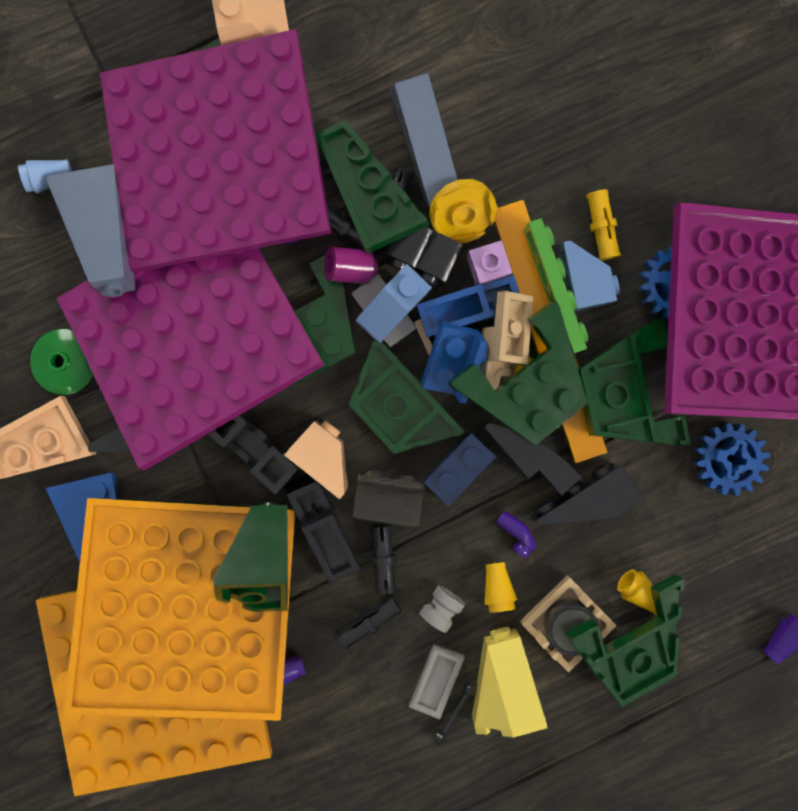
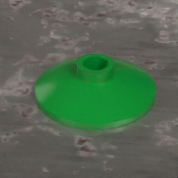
[30,329,94,395]

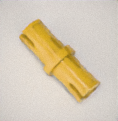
[586,189,621,261]

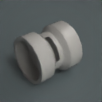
[419,585,465,633]

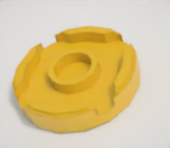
[429,179,497,243]

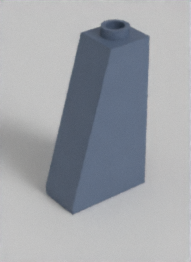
[389,73,458,208]
[47,164,136,297]

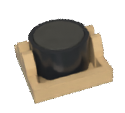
[520,575,616,672]

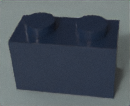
[423,432,496,506]

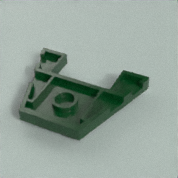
[295,255,355,384]
[447,300,588,445]
[578,318,691,446]
[565,574,685,707]

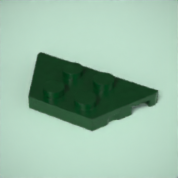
[349,339,464,454]

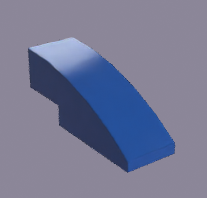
[417,275,520,337]

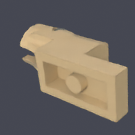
[479,291,534,390]

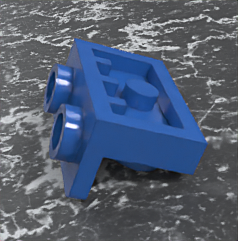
[421,322,488,404]

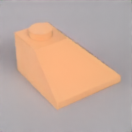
[212,0,289,45]
[285,420,348,499]

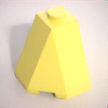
[472,627,548,737]

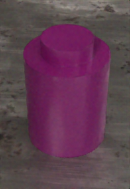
[324,247,378,284]

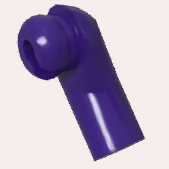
[496,511,536,558]

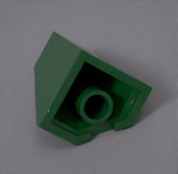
[213,502,288,612]

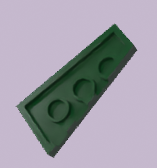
[315,120,430,254]

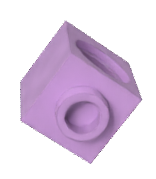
[466,240,512,286]

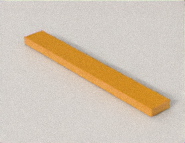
[494,200,607,463]

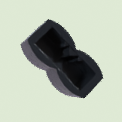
[384,227,463,287]

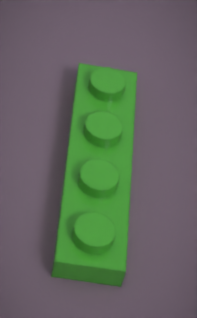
[523,218,588,354]

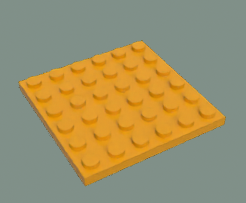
[63,498,295,721]
[36,591,272,796]

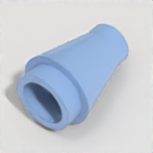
[18,159,72,194]

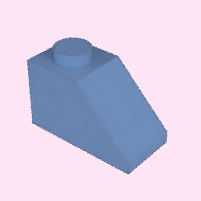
[558,241,620,311]
[355,264,432,344]

